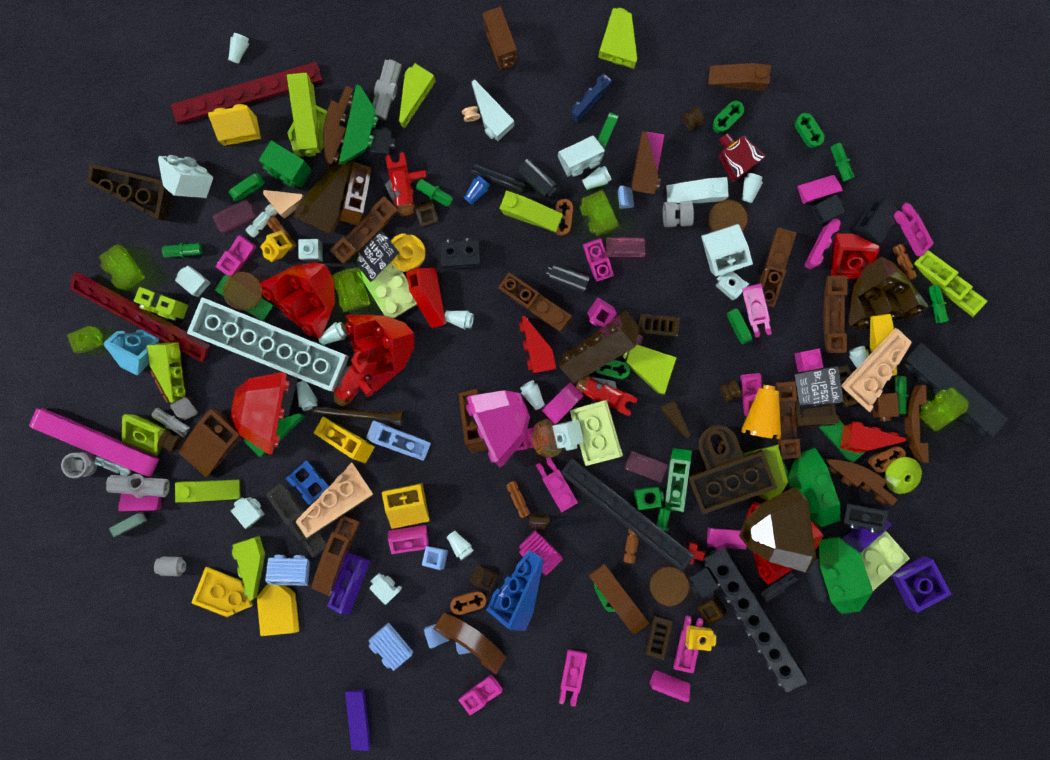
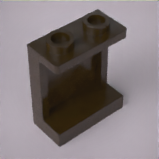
[794,380,839,428]

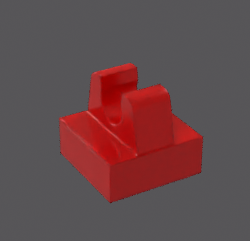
[686,541,705,564]

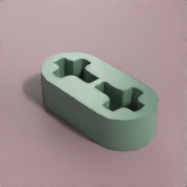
[109,512,147,537]

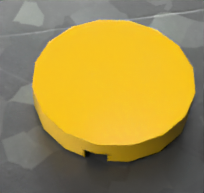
[390,234,425,272]

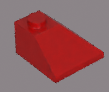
[831,233,879,279]

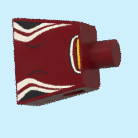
[719,133,766,182]

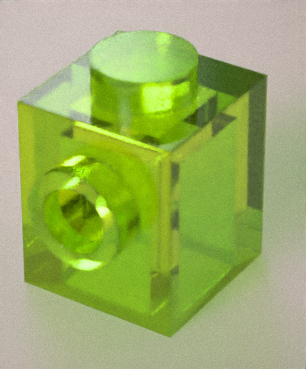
[67,326,103,354]

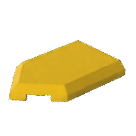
[191,567,253,617]
[257,584,299,636]

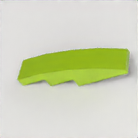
[914,250,987,317]

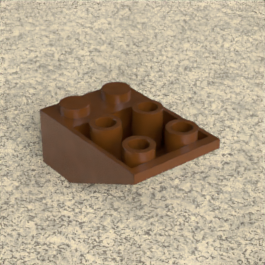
[178,409,243,478]

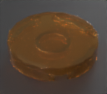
[708,199,747,232]
[222,272,262,311]
[532,419,562,458]
[650,566,689,606]

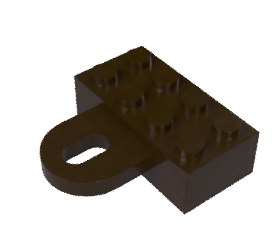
[688,425,777,514]

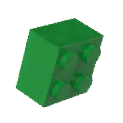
[259,141,312,189]

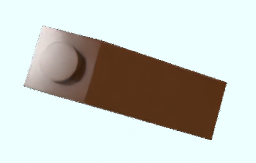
[708,63,771,91]
[631,131,661,194]
[340,162,372,226]
[458,389,488,453]

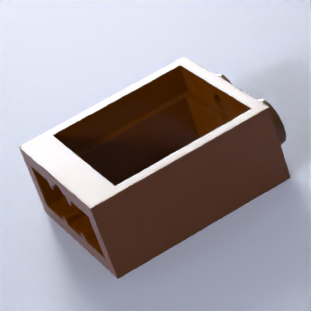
[482,6,517,69]

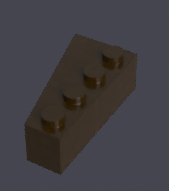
[86,163,172,221]
[559,310,640,383]

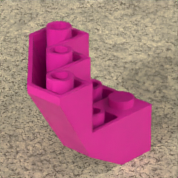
[466,390,530,467]

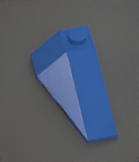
[486,550,544,631]

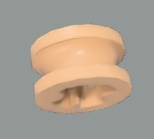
[462,106,480,122]

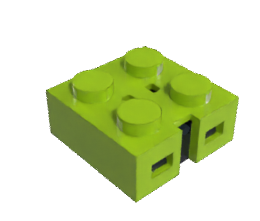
[134,287,189,320]

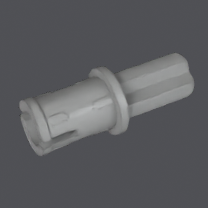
[152,408,190,437]

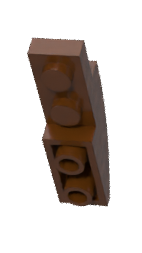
[323,86,354,165]
[759,227,796,308]
[498,273,572,333]
[823,459,898,506]
[312,515,360,596]

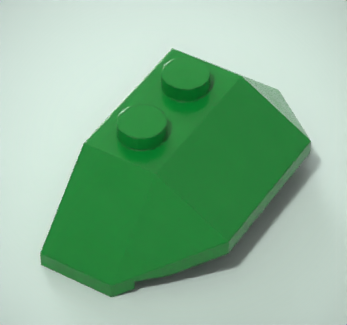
[339,85,377,165]
[787,448,840,527]
[819,537,873,614]

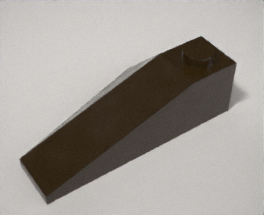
[293,157,353,235]

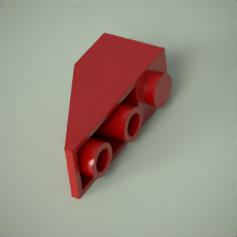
[406,268,446,328]
[519,316,556,374]
[840,422,906,453]

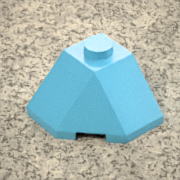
[104,329,161,376]

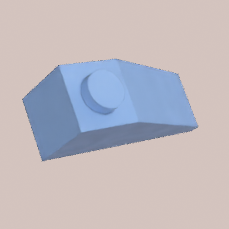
[366,420,431,461]

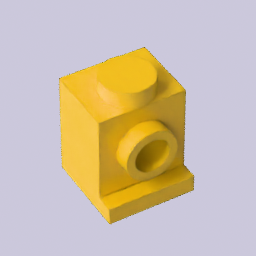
[260,230,292,262]
[685,625,716,651]

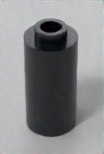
[516,158,557,198]
[545,263,590,294]
[806,556,830,602]

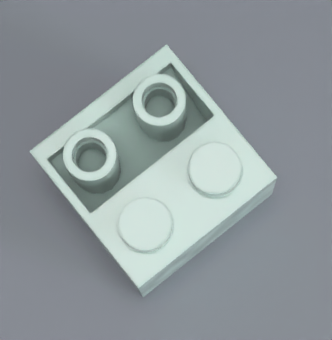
[558,136,604,177]
[158,155,213,198]
[701,224,753,276]

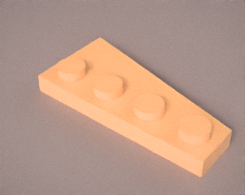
[841,328,912,412]
[296,463,373,538]

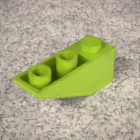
[147,342,185,403]
[232,536,265,601]

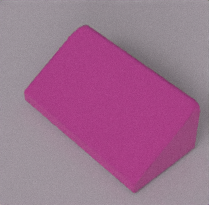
[797,175,843,204]
[119,494,162,511]
[388,525,429,554]
[707,527,746,549]
[650,670,690,702]

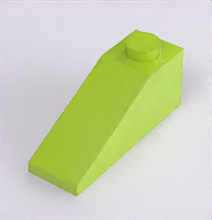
[399,63,436,128]
[500,191,563,232]
[175,480,241,502]

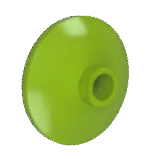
[885,457,922,494]

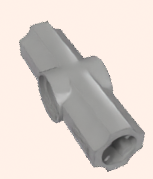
[372,60,402,120]
[106,474,170,498]

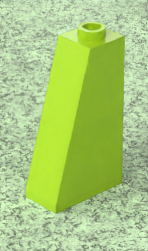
[287,73,321,156]

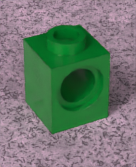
[634,486,664,510]

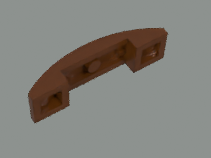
[330,196,398,264]
[823,276,847,353]
[775,381,801,459]
[905,385,929,463]
[589,564,649,635]
[433,613,506,674]

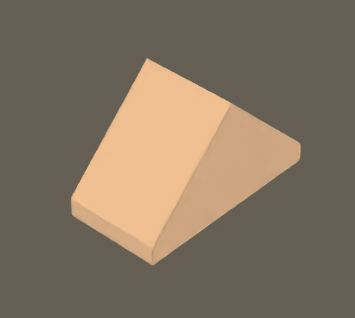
[263,190,304,219]

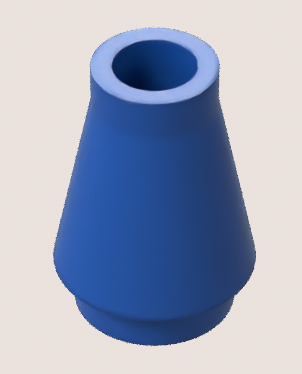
[464,175,490,205]

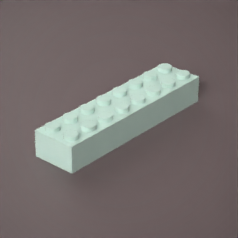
[187,298,350,392]

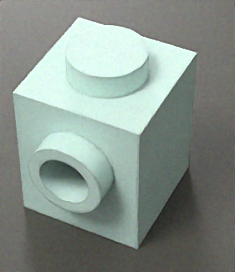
[552,420,584,450]
[231,497,265,529]

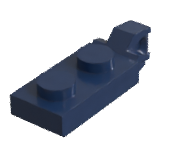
[572,73,612,123]

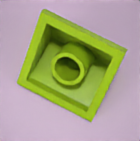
[122,414,170,456]

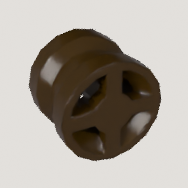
[682,107,705,131]
[719,379,742,403]
[157,430,182,454]

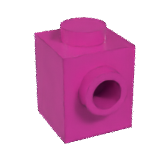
[587,297,617,327]
[795,349,823,372]

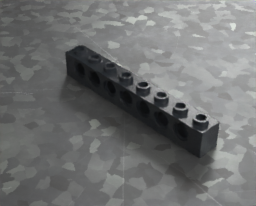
[704,543,808,692]

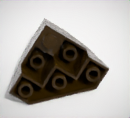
[849,257,929,330]
[739,487,816,572]

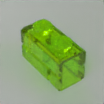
[580,190,619,236]
[99,244,145,290]
[333,268,370,312]
[920,387,969,431]

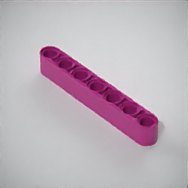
[29,407,160,477]

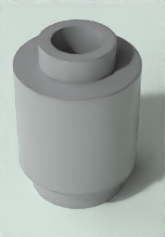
[154,556,186,576]

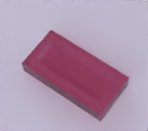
[212,199,256,234]
[606,238,645,257]
[625,451,667,483]

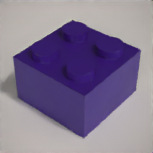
[891,556,952,613]

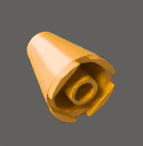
[741,385,781,439]

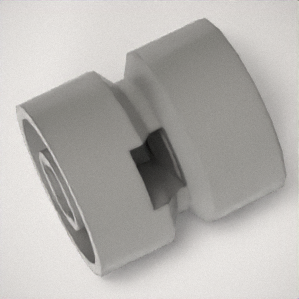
[663,201,694,227]
[61,452,98,478]

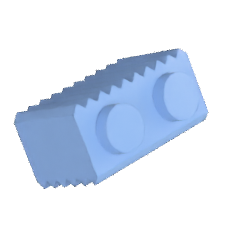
[266,555,310,586]
[369,623,413,671]

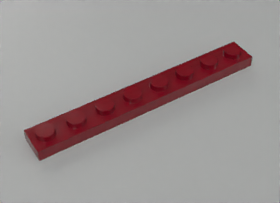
[171,62,323,124]
[70,272,210,363]

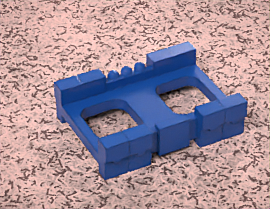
[286,460,330,505]

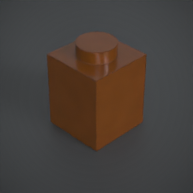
[872,393,899,421]

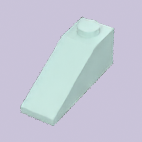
[472,79,514,141]
[666,177,728,204]

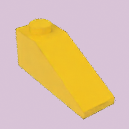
[314,417,375,463]

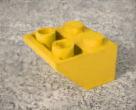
[208,104,261,146]
[382,483,430,529]

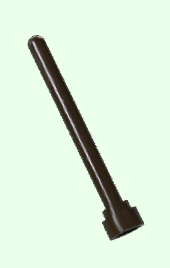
[312,406,404,426]

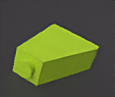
[598,8,637,69]
[623,344,676,395]

